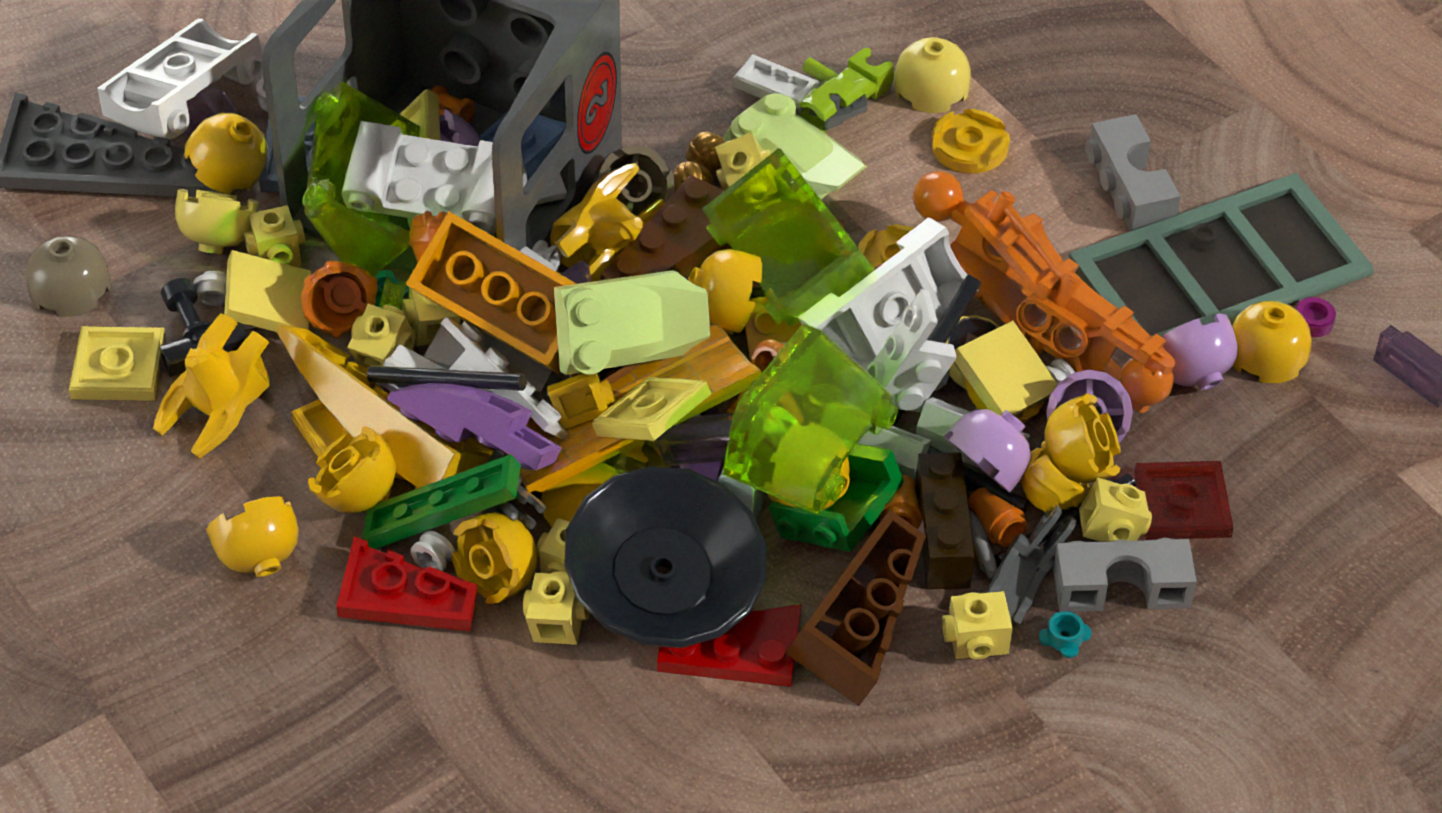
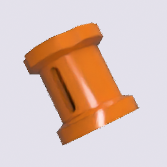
[431,85,475,124]

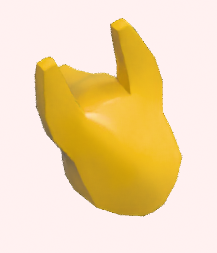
[550,163,665,283]
[153,313,270,458]

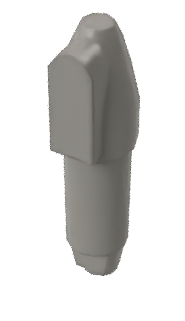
[969,511,997,579]

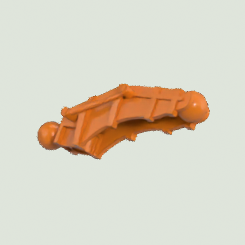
[912,171,1175,413]

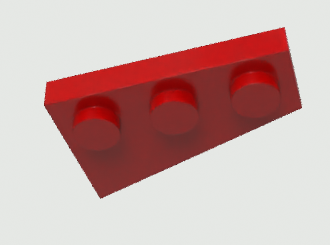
[336,536,478,631]
[657,604,802,687]

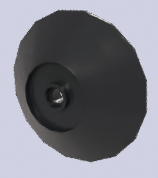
[564,466,767,648]

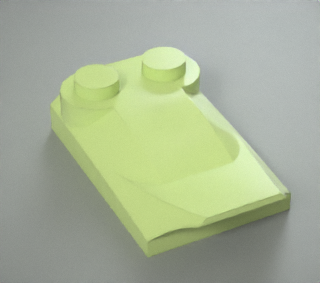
[723,93,867,209]
[554,270,710,375]

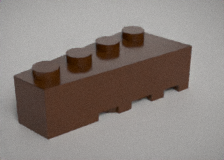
[601,175,759,280]
[786,510,926,706]

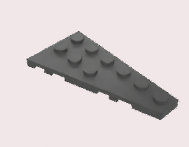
[0,92,233,198]

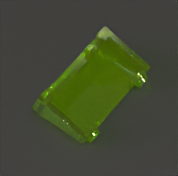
[302,81,420,276]
[702,147,876,326]
[723,324,898,515]

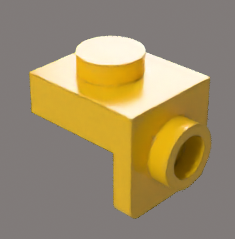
[547,373,616,429]

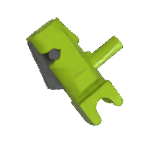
[799,48,894,133]

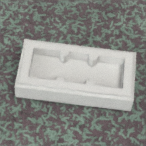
[733,54,820,114]

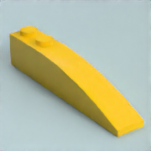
[277,325,494,490]

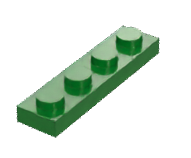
[362,454,521,549]

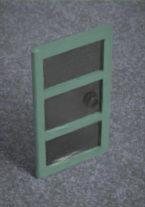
[1068,173,1374,337]

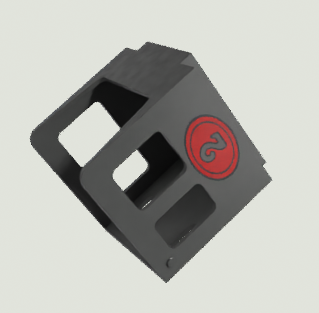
[262,0,622,274]

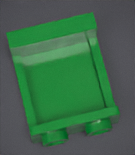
[768,440,904,552]

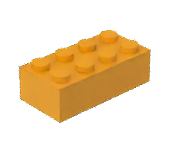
[406,211,577,375]

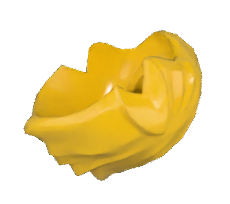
[1021,448,1090,512]

